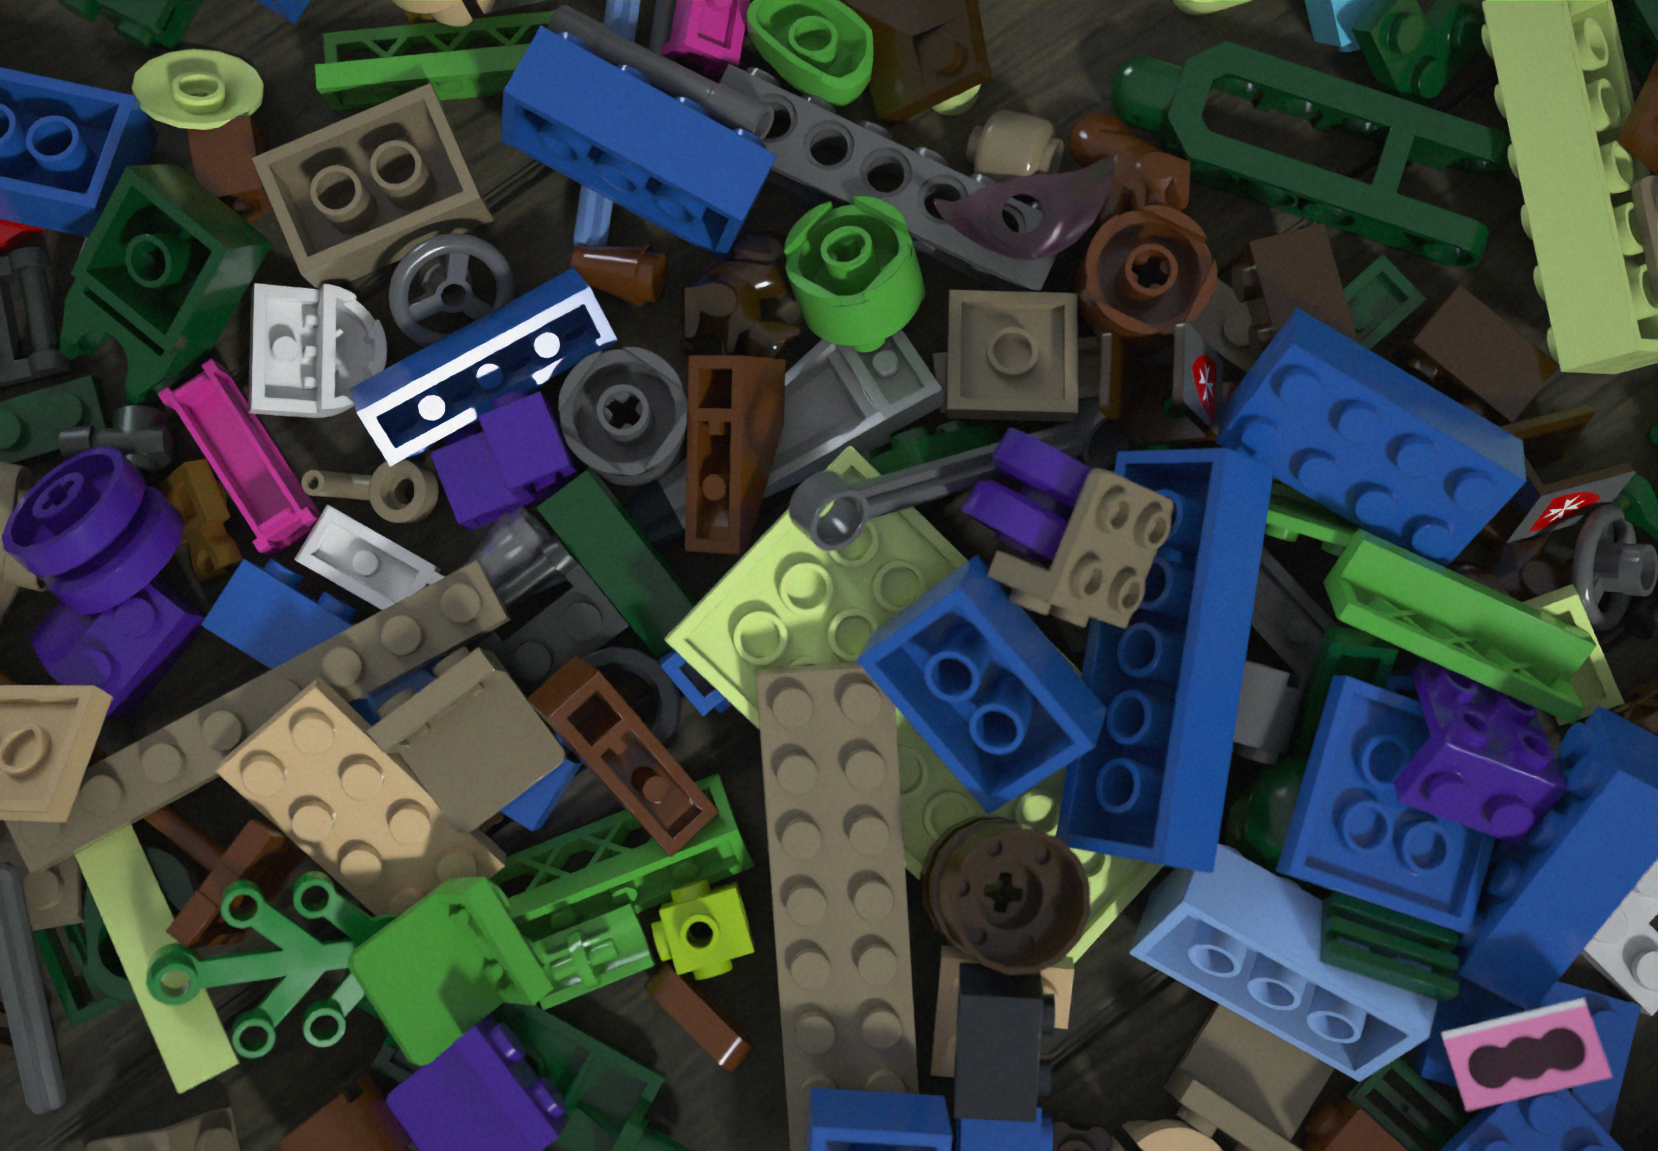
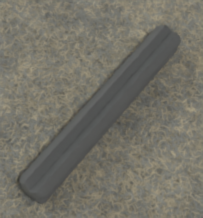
[0,862,67,1114]

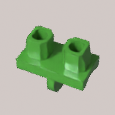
[533,902,656,1010]

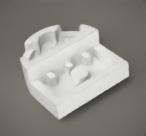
[248,283,387,418]

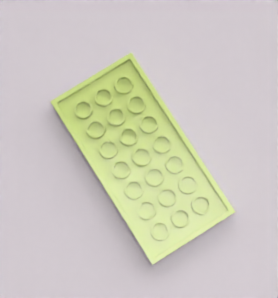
[664,446,1164,963]

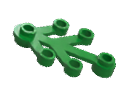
[146,871,400,1058]

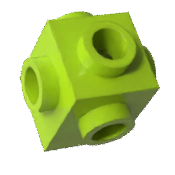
[652,879,755,980]

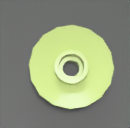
[132,49,264,130]

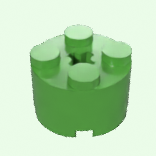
[784,196,926,352]

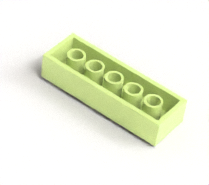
[1482,0,1658,374]

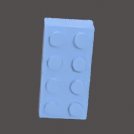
[1129,844,1438,1082]

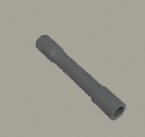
[548,5,774,140]

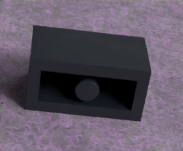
[954,963,1055,1123]

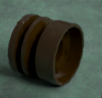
[920,815,1090,975]

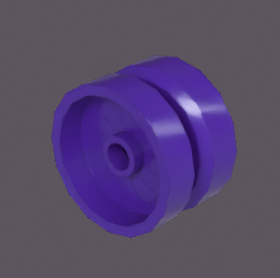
[960,428,1092,569]
[2,446,185,615]

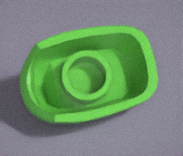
[746,0,873,107]

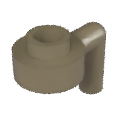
[302,459,438,523]

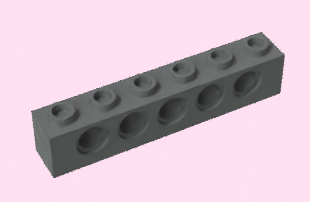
[719,64,1058,292]

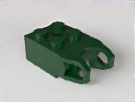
[60,163,273,408]

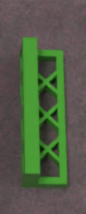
[315,11,555,111]
[1323,528,1597,724]
[489,773,755,942]

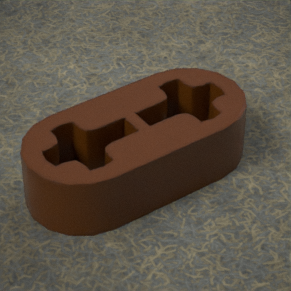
[645,960,755,1072]

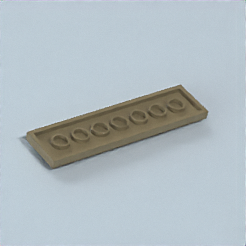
[756,662,919,1151]

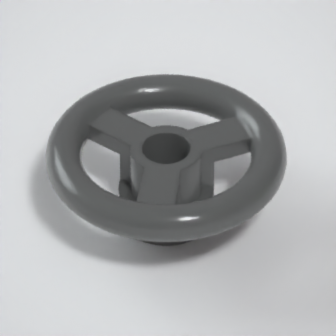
[389,233,515,347]
[1572,504,1658,631]

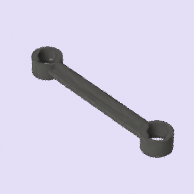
[789,397,1131,551]

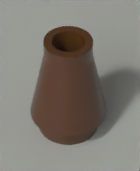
[570,244,668,307]

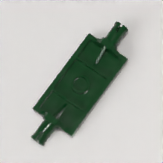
[338,967,697,1151]

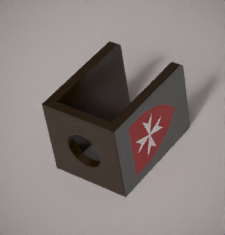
[1099,321,1223,447]
[1491,404,1636,543]

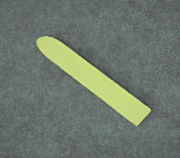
[75,824,239,1094]

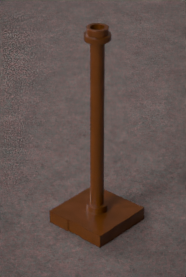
[0,669,308,948]

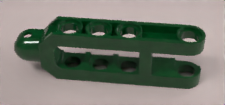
[1109,40,1512,268]

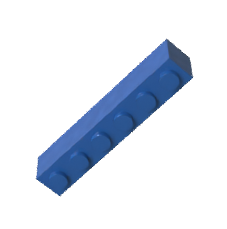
[201,558,582,831]

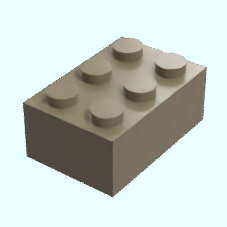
[252,83,494,289]

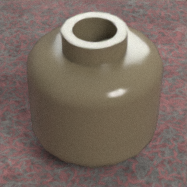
[966,109,1064,199]

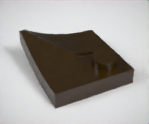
[839,0,992,127]

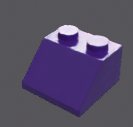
[28,575,207,718]

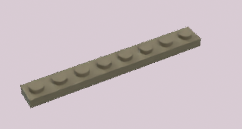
[4,560,512,874]

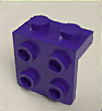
[1393,660,1567,845]
[386,1014,570,1151]

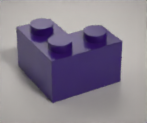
[430,390,581,532]

